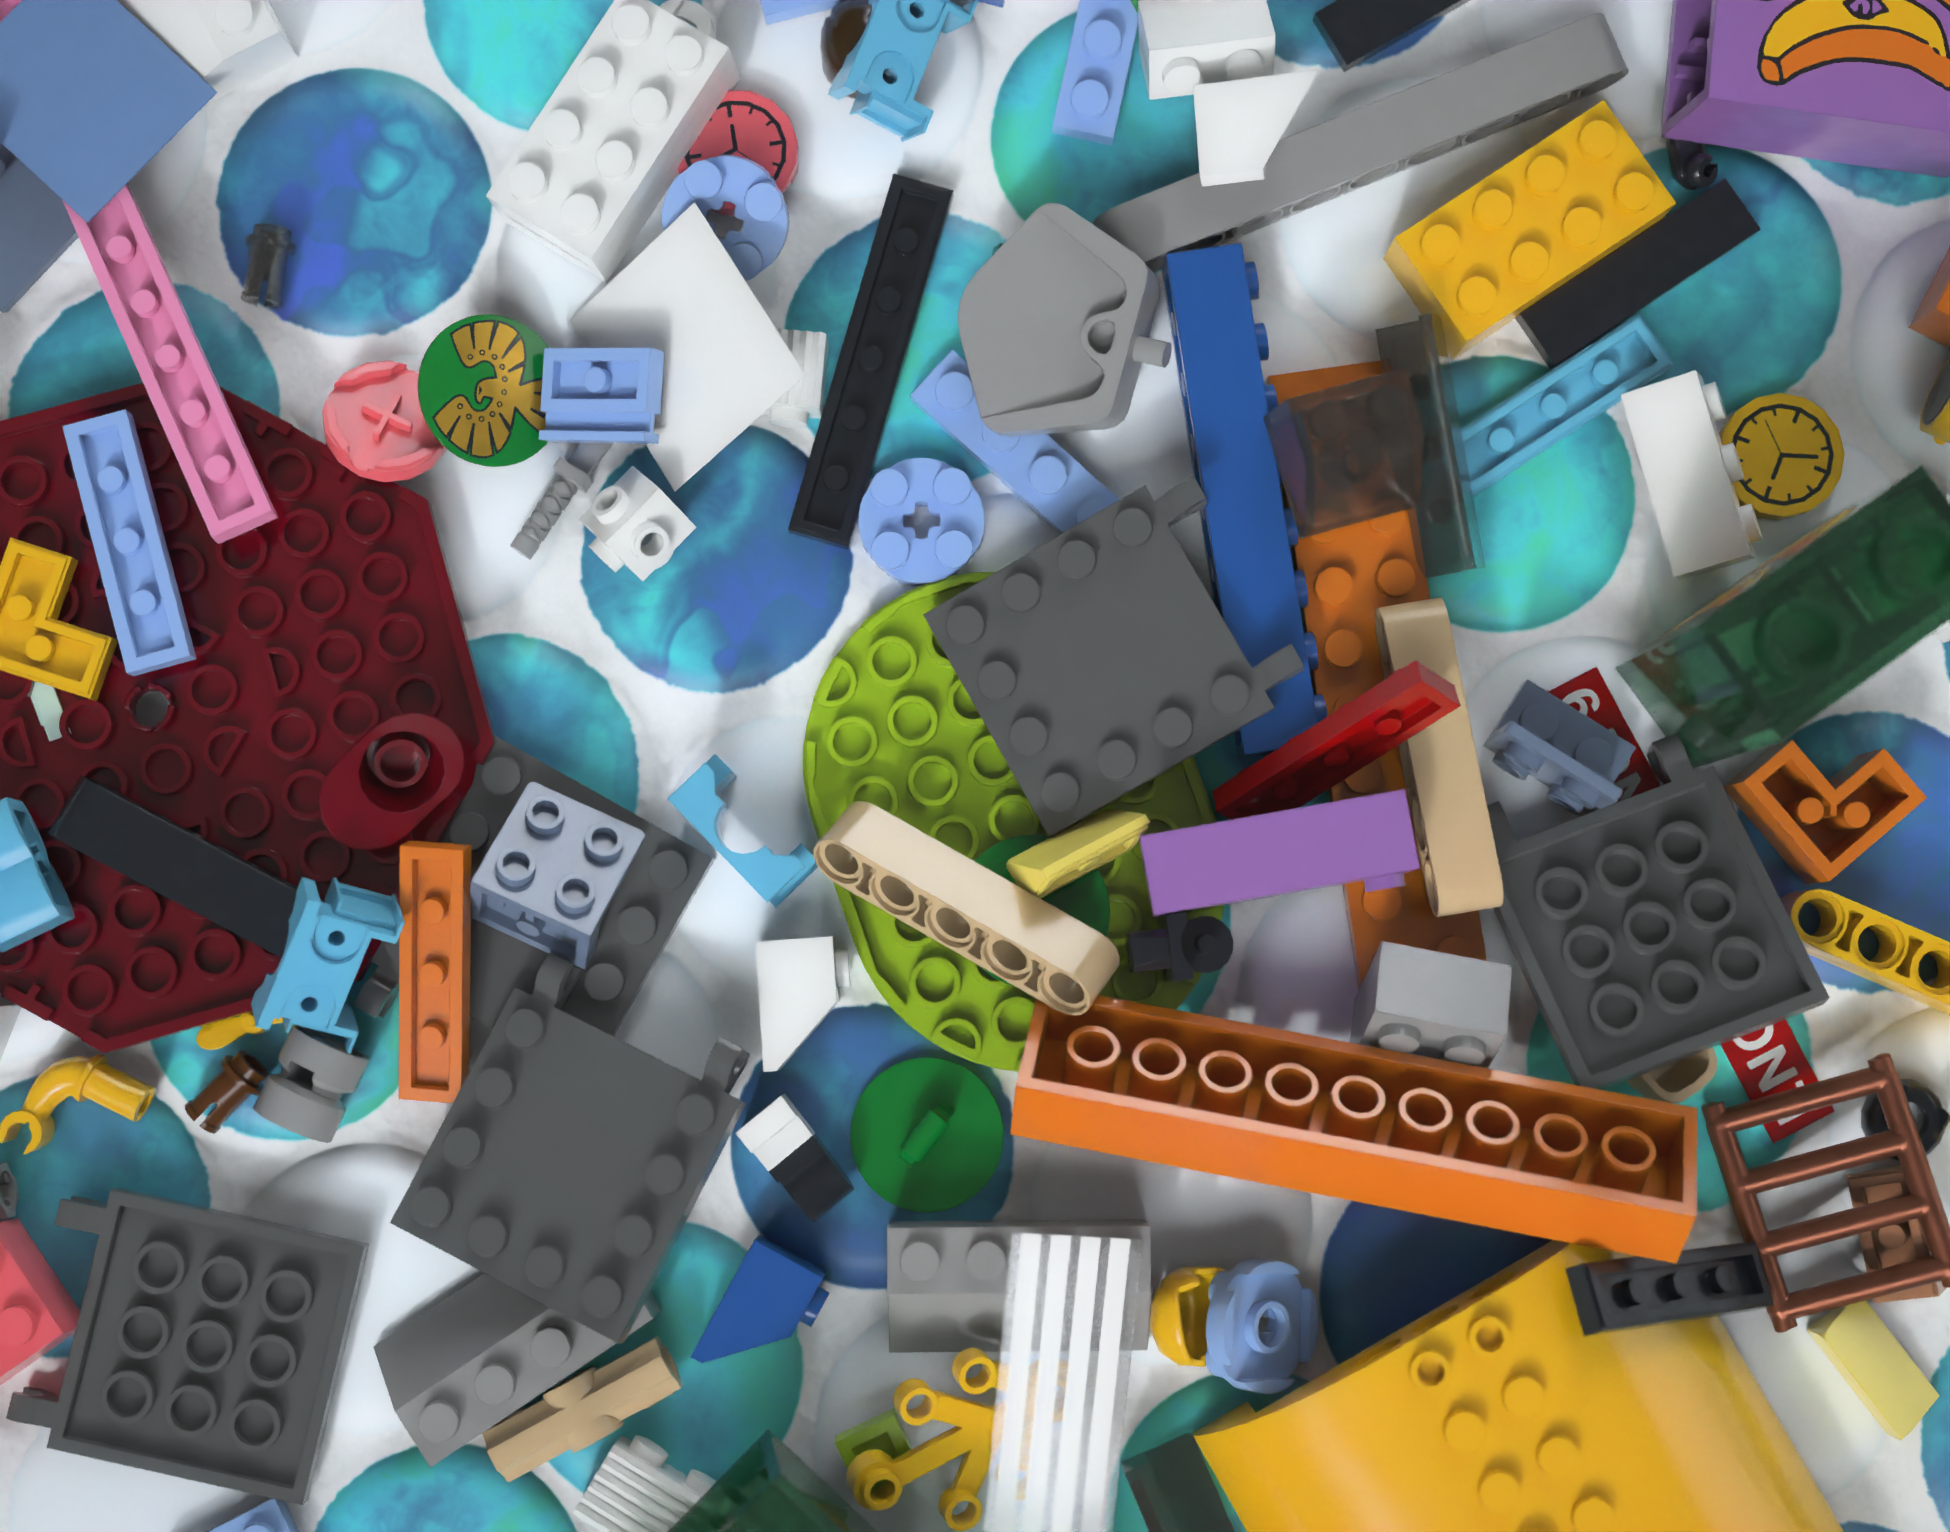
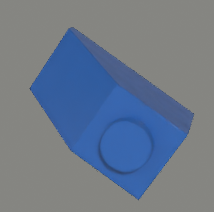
[691,1235,830,1363]

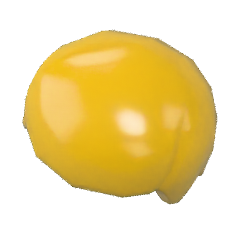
[1149,1266,1225,1367]

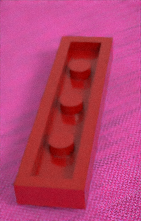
[1212,660,1461,820]

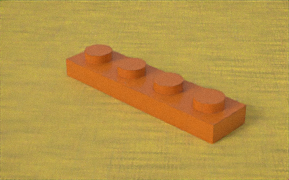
[399,841,472,1103]

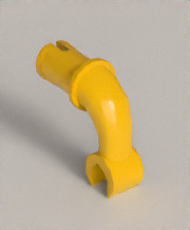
[0,1053,156,1155]

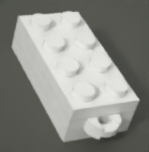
[486,0,741,282]

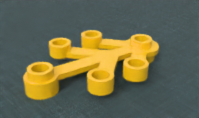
[846,1348,1068,1531]

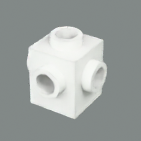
[579,466,696,581]

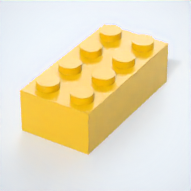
[1383,100,1676,360]

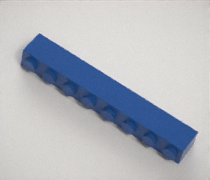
[1162,243,1328,760]

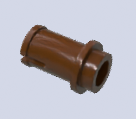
[185,1050,269,1134]

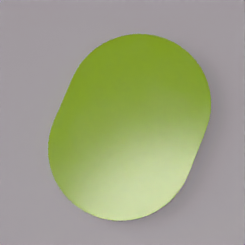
[803,572,1224,1072]

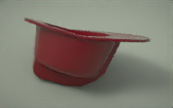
[318,712,465,850]

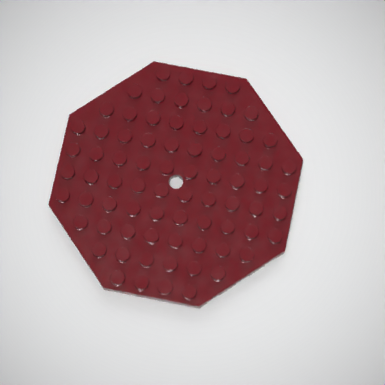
[0,383,496,1053]

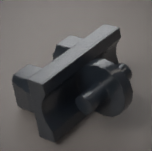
[1125,912,1234,982]

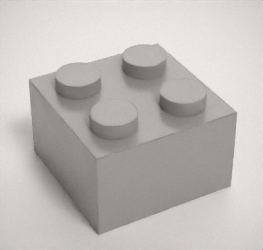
[1350,941,1512,1068]

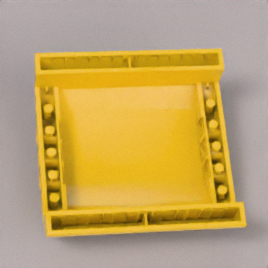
[1192,1240,1844,1532]

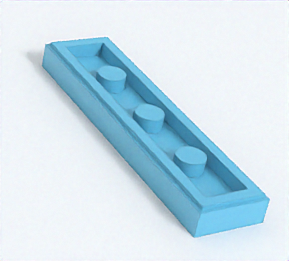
[1428,314,1674,504]

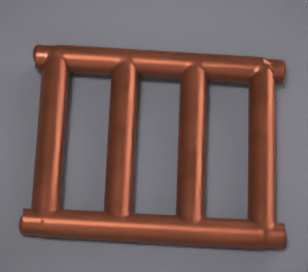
[1701,1053,1950,1333]

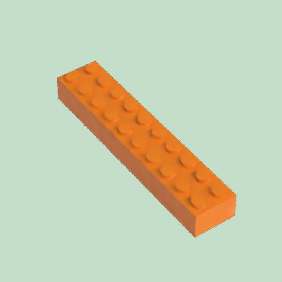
[1010,995,1697,1263]

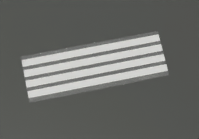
[983,1232,1144,1532]

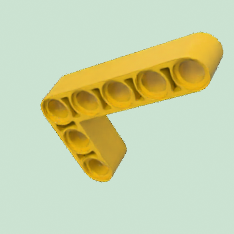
[1780,889,1950,1015]

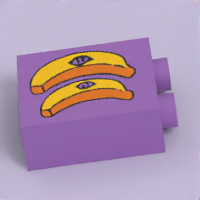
[1661,0,1950,178]

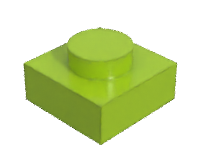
[834,1408,913,1492]

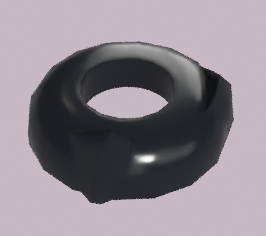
[1861,1079,1950,1161]

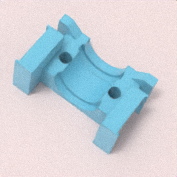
[828,0,978,142]
[667,754,818,907]
[251,877,405,1053]

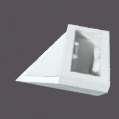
[1193,69,1320,187]

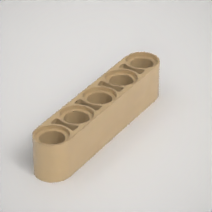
[1375,597,1504,917]
[813,801,1120,1015]

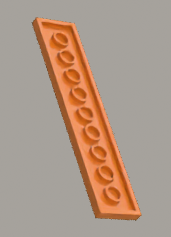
[1266,359,1487,991]

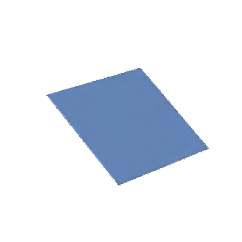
[0,0,218,223]

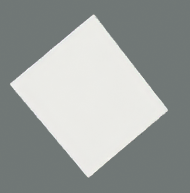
[569,202,806,492]

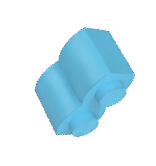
[0,797,75,952]

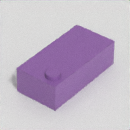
[1139,789,1420,918]

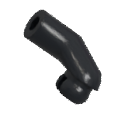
[1666,138,1718,190]

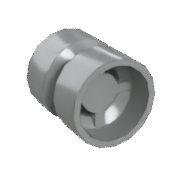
[253,1025,371,1143]

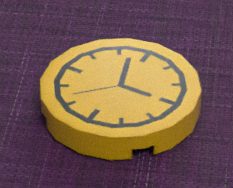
[1719,393,1845,521]

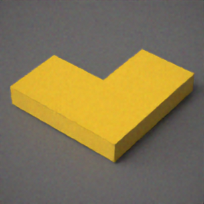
[0,537,118,701]

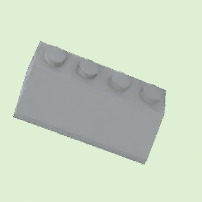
[887,1219,1151,1353]
[374,1273,662,1467]

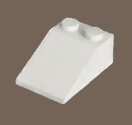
[117,0,298,105]

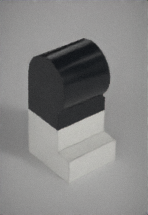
[735,1094,855,1222]

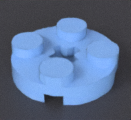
[661,155,789,281]
[858,458,985,586]
[1205,1258,1319,1394]

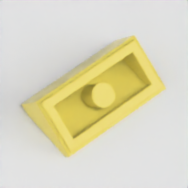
[1006,809,1150,899]
[1806,1301,1940,1440]

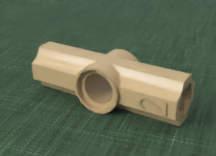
[482,1336,683,1483]

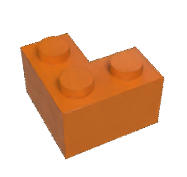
[1724,740,1927,884]

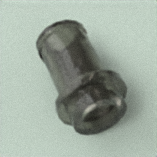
[241,224,297,308]

